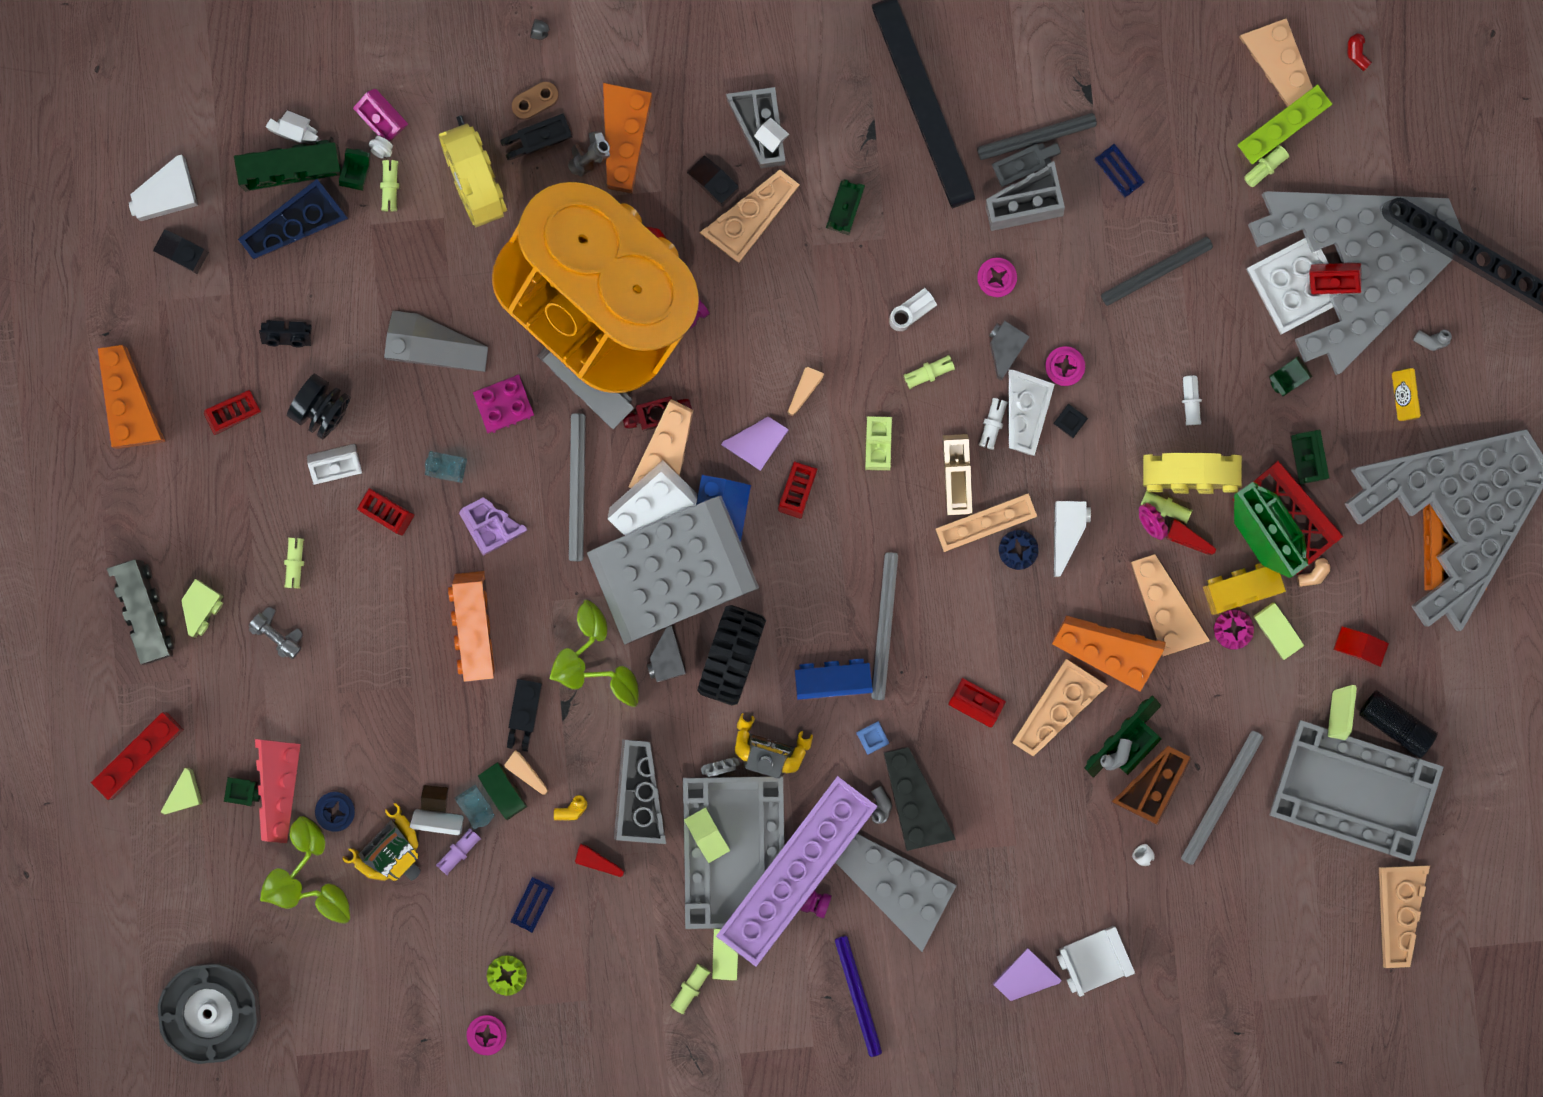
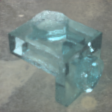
[425,451,467,483]
[455,784,495,829]

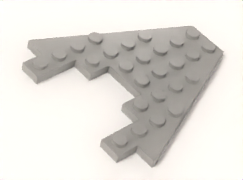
[1248,191,1464,375]
[1344,430,1543,631]

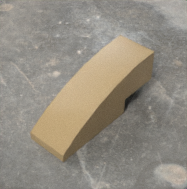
[943,434,972,515]

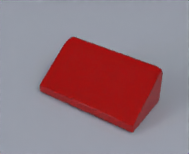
[1309,263,1361,294]
[948,678,1006,728]

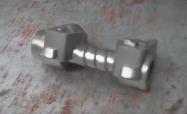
[568,131,610,177]
[249,607,303,659]

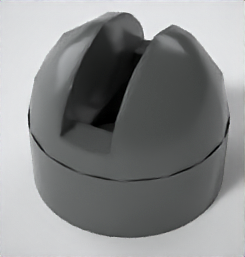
[530,19,550,40]

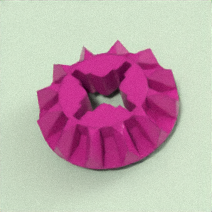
[977,258,1017,298]
[1045,346,1085,386]
[1139,503,1168,540]
[1214,610,1254,649]
[467,1015,507,1055]

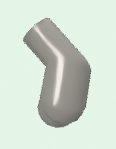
[1413,330,1452,351]

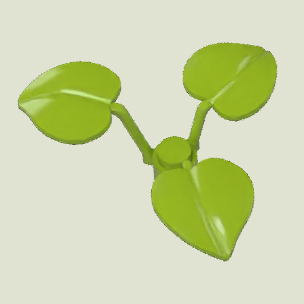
[550,600,639,707]
[260,816,350,924]

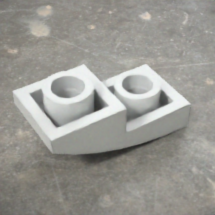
[266,119,321,144]

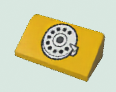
[1392,368,1421,421]

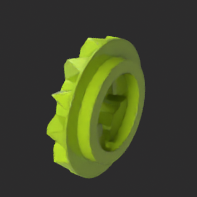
[486,955,527,996]

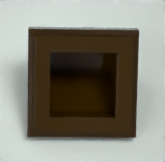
[421,785,449,812]

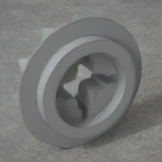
[701,757,740,777]

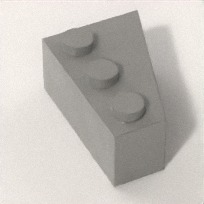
[726,87,785,168]
[986,161,1065,231]

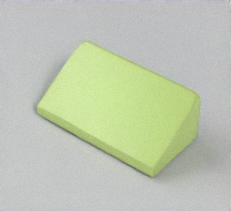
[1328,685,1357,740]
[712,929,738,980]

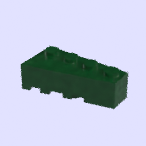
[234,140,342,192]

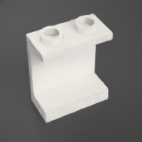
[1057,926,1135,997]

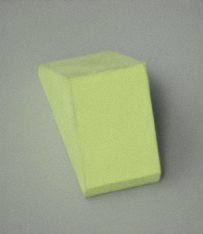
[161,768,203,814]
[684,807,730,863]

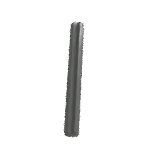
[977,113,1097,160]
[1101,237,1213,306]

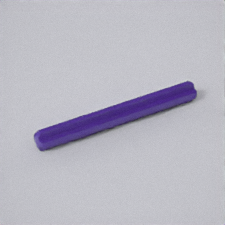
[835,936,882,1057]

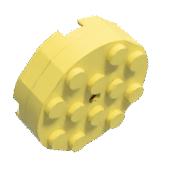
[439,123,507,228]
[1143,453,1242,494]

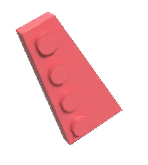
[255,739,301,843]

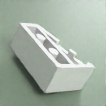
[608,461,698,535]

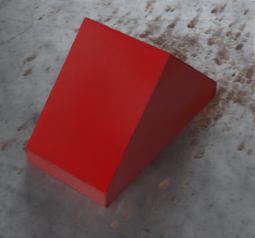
[1333,626,1389,667]

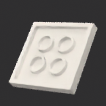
[1246,238,1340,335]

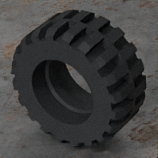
[697,605,766,706]

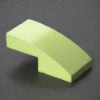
[865,416,892,470]
[1253,602,1304,660]

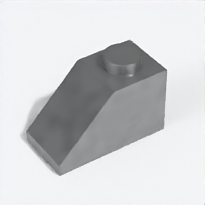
[989,321,1030,380]
[647,626,686,682]

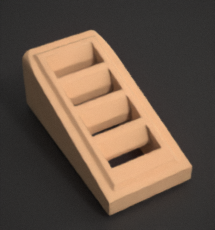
[788,367,824,416]
[504,750,549,795]

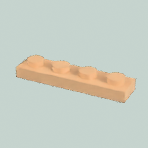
[935,493,1037,552]

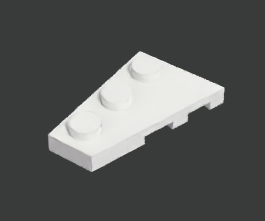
[1009,370,1055,456]

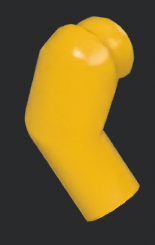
[554,795,588,820]

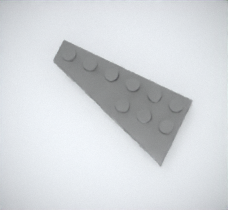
[836,834,957,952]

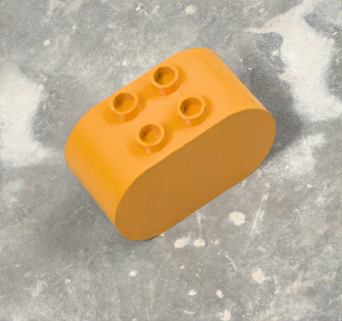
[492,182,699,393]

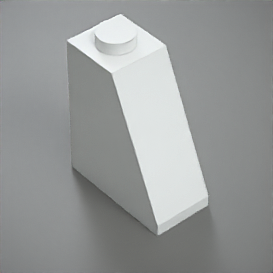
[129,155,198,221]

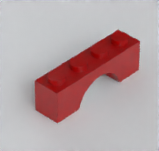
[90,712,184,800]

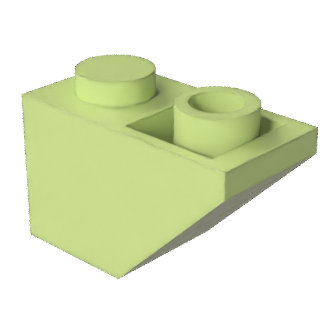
[181,579,224,638]

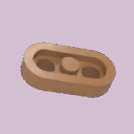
[512,82,559,120]

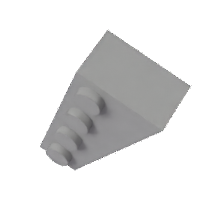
[537,347,634,429]
[614,739,666,844]

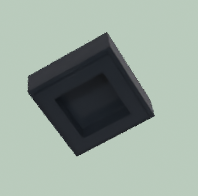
[1053,404,1088,439]

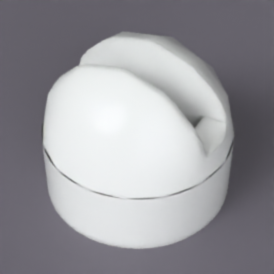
[1132,844,1155,866]

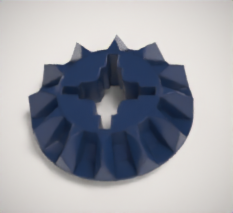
[999,530,1038,570]
[315,792,355,832]

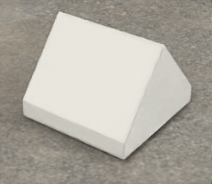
[278,111,310,143]
[754,118,789,153]

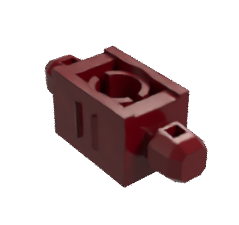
[623,396,692,431]

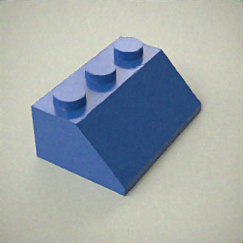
[696,475,751,542]
[795,659,873,700]

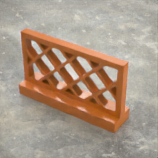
[1423,503,1487,590]

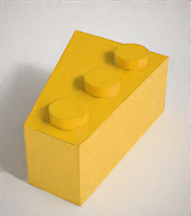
[1203,563,1286,615]

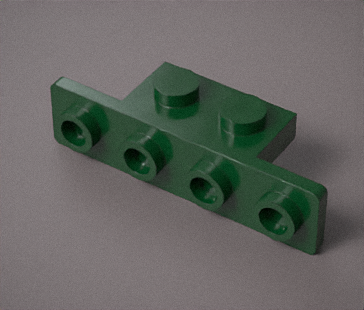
[1084,696,1162,778]

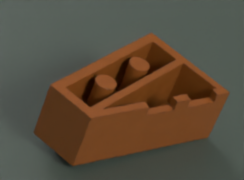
[1111,746,1191,826]

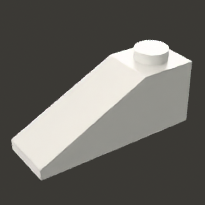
[1054,501,1091,577]

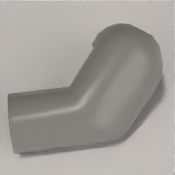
[1100,739,1132,771]
[871,786,892,824]

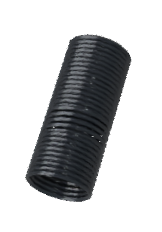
[1359,690,1438,758]

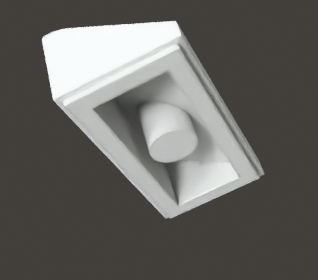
[307,444,362,485]
[410,809,464,835]

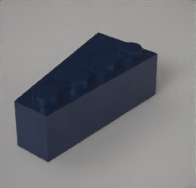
[238,179,348,260]

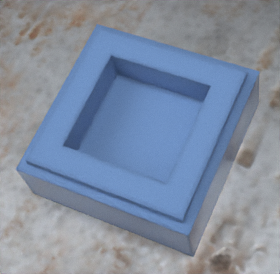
[856,721,890,755]

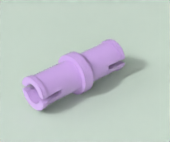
[436,828,481,875]

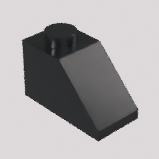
[687,155,739,208]
[153,229,209,274]

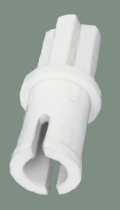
[1182,375,1202,425]

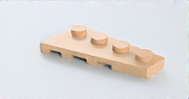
[1239,18,1313,107]
[700,170,800,264]
[629,399,693,488]
[1131,554,1210,657]
[1012,659,1108,756]
[1379,865,1430,968]

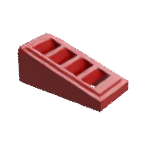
[204,390,261,435]
[778,461,818,519]
[357,488,414,536]
[1165,519,1216,556]
[575,843,625,877]

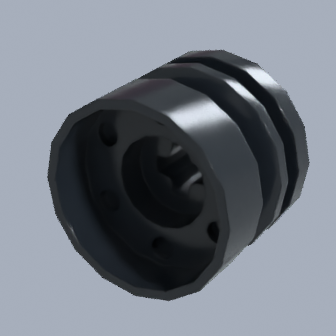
[286,373,351,440]

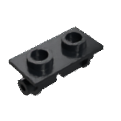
[259,320,312,348]

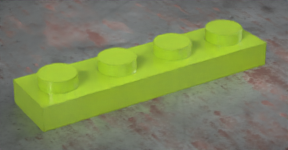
[1238,85,1333,165]

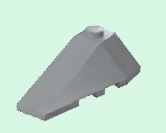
[384,311,488,372]

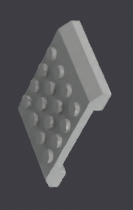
[587,496,759,645]
[1269,720,1444,862]
[683,776,784,929]

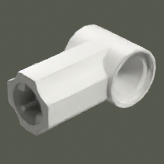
[889,288,937,331]

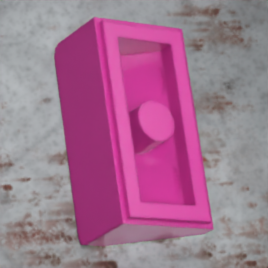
[353,89,408,142]

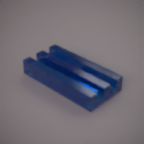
[1094,144,1145,198]
[510,877,555,933]

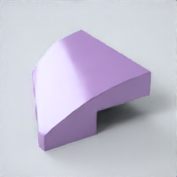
[721,417,789,471]
[459,497,527,556]
[992,948,1062,1001]

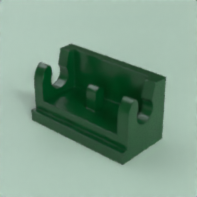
[826,179,865,236]
[1290,430,1329,485]

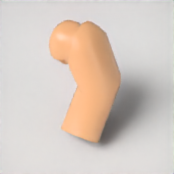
[1297,558,1330,587]

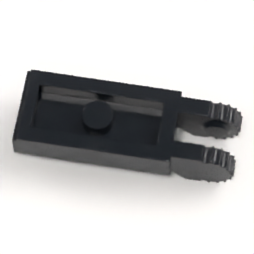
[500,113,573,160]
[507,679,542,752]

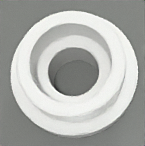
[369,136,393,158]

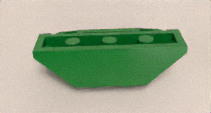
[1234,482,1308,578]

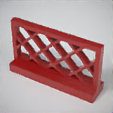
[1232,460,1343,575]

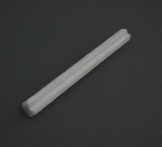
[569,413,586,561]
[871,552,898,700]
[1181,731,1263,865]

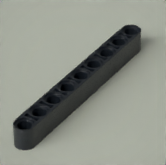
[871,0,976,209]
[1382,197,1543,313]

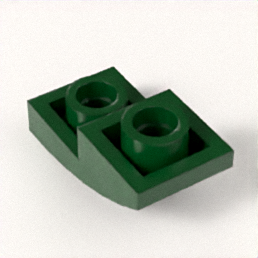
[478,762,527,820]

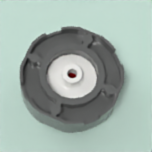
[158,962,261,1064]

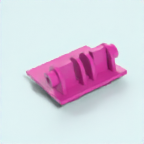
[473,375,534,433]

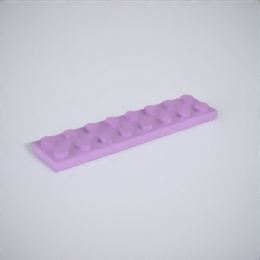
[716,776,877,967]

